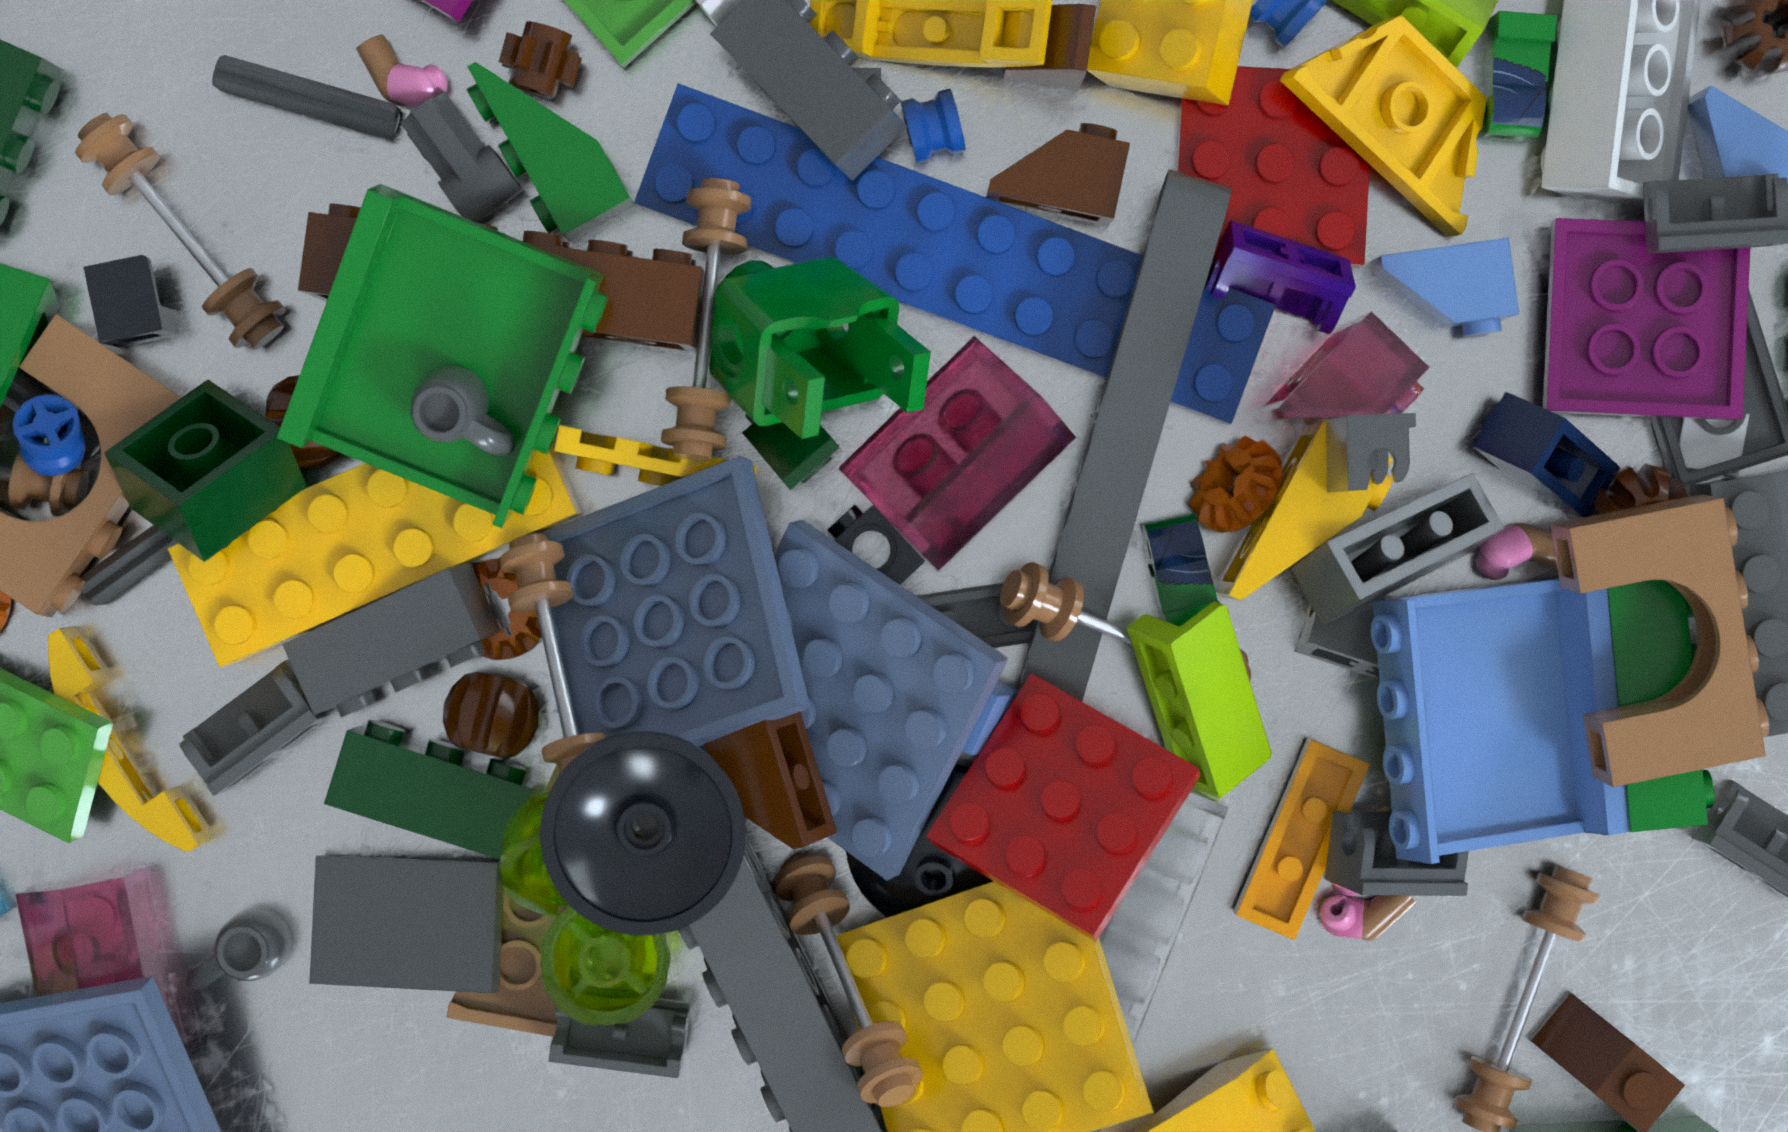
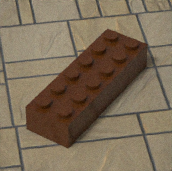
[298,203,705,353]

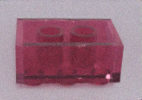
[1252,311,1429,425]
[838,336,1076,571]
[15,868,174,1022]

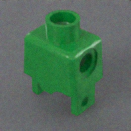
[709,257,931,439]

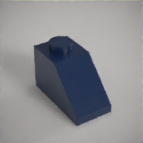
[1473,392,1620,518]

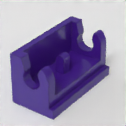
[1205,220,1356,335]

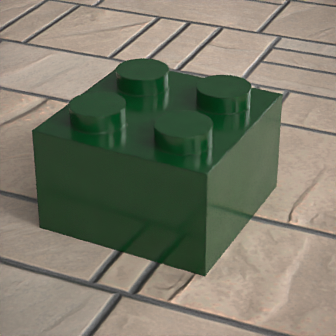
[104,379,307,562]

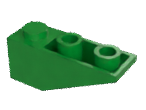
[466,62,635,242]

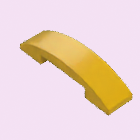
[809,0,1053,67]
[48,626,213,852]

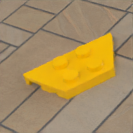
[1280,15,1487,236]

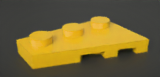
[554,425,759,486]

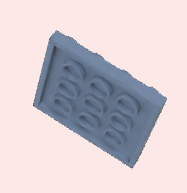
[537,456,810,747]
[702,520,1009,880]
[0,976,221,1132]

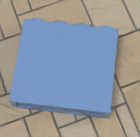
[1371,578,1630,864]

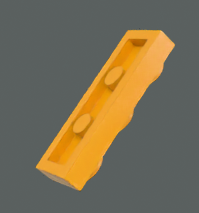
[1233,738,1370,940]

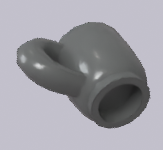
[410,365,515,456]
[186,907,292,990]

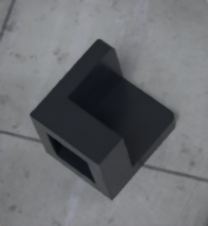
[83,255,178,347]

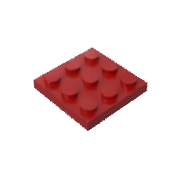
[1176,66,1370,267]
[926,673,1201,942]

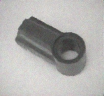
[400,91,523,223]

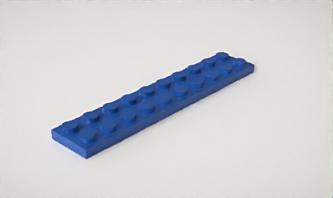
[634,83,1276,425]

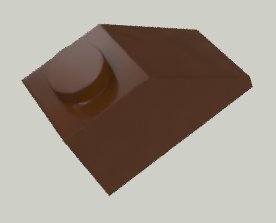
[1003,4,1096,91]
[986,123,1130,225]
[704,712,837,850]
[1528,991,1685,1132]

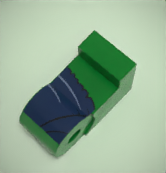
[1482,11,1557,138]
[1142,512,1220,627]

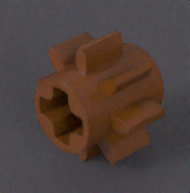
[498,21,582,98]

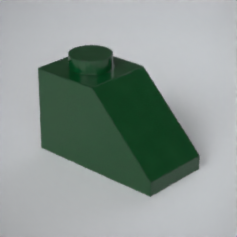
[742,414,842,492]

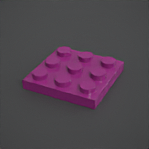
[1543,218,1751,421]

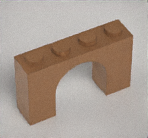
[0,314,182,618]
[1550,494,1769,787]

